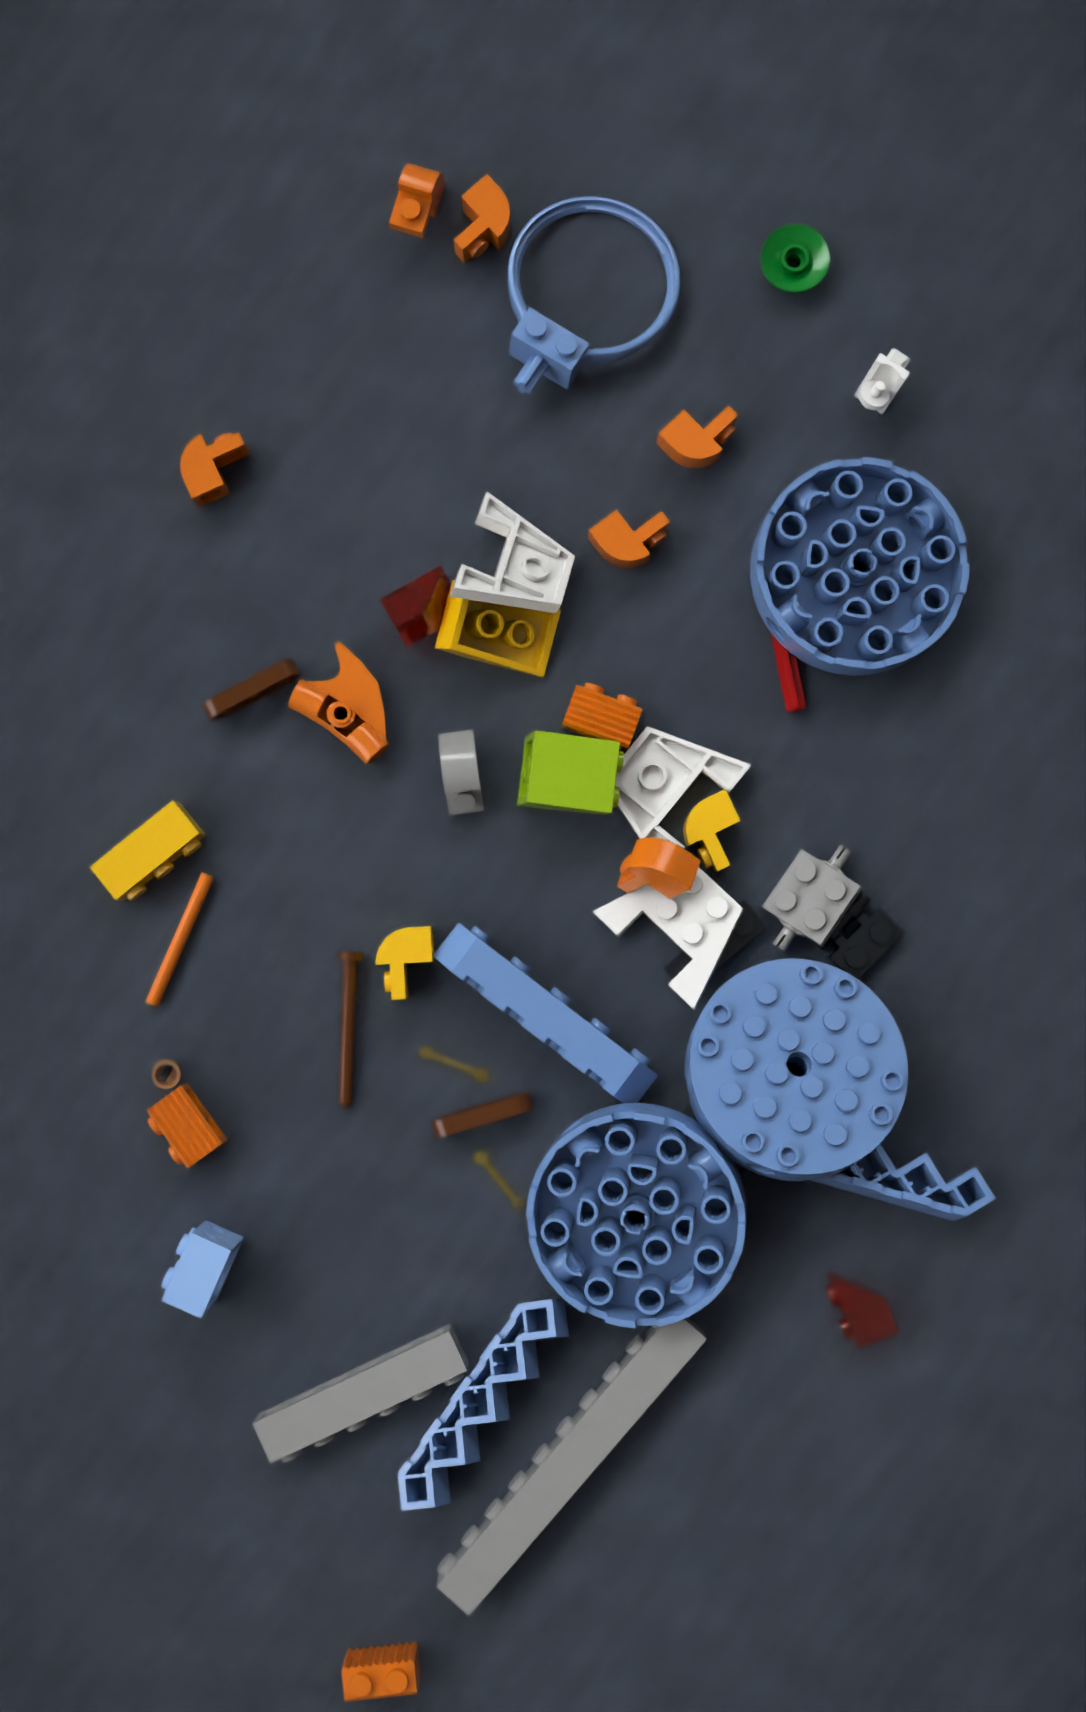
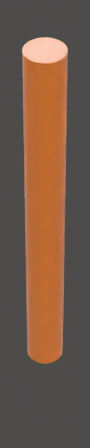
[145,872,215,1007]

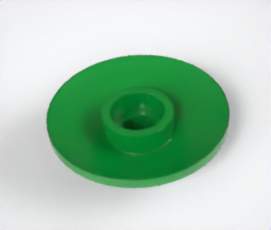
[760,224,830,293]

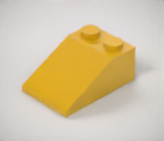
[435,580,561,677]

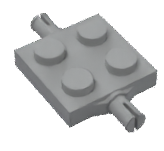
[762,845,862,952]

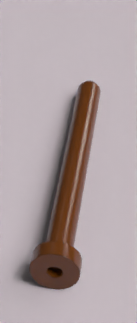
[338,951,363,1107]

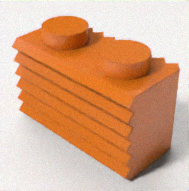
[562,682,643,751]
[146,1083,228,1169]
[341,1641,420,1702]

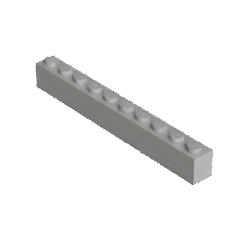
[436,1317,707,1616]

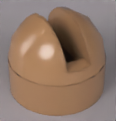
[152,1059,181,1089]

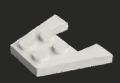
[449,492,575,613]
[615,726,751,848]
[593,867,743,1011]

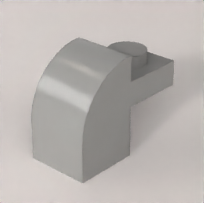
[438,730,484,815]

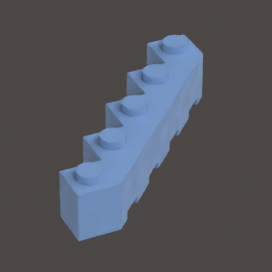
[433,922,658,1103]
[811,1144,996,1221]
[398,1299,569,1511]

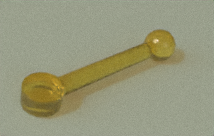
[419,1045,489,1082]
[473,1149,525,1211]

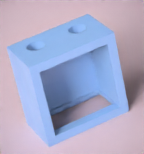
[161,1220,244,1318]

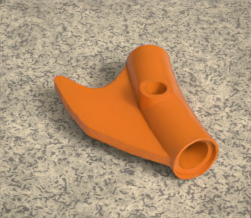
[288,642,390,765]

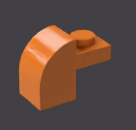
[389,163,445,238]
[453,174,511,264]
[656,405,738,468]
[180,432,250,507]
[588,509,670,568]
[617,838,701,899]

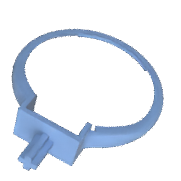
[508,196,680,394]

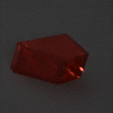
[379,565,451,648]
[824,1271,899,1348]

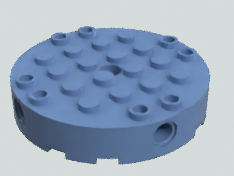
[750,457,970,676]
[685,958,908,1181]
[526,1103,747,1328]

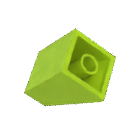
[517,730,624,815]

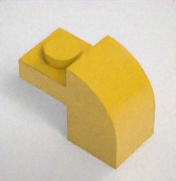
[683,789,741,872]
[375,926,435,1000]

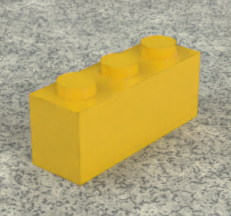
[89,800,206,902]

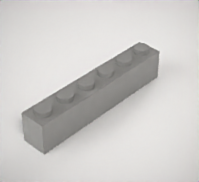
[252,1323,469,1464]

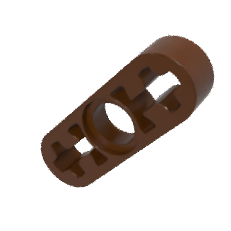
[202,658,301,722]
[431,1091,534,1138]

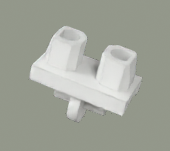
[854,348,910,415]

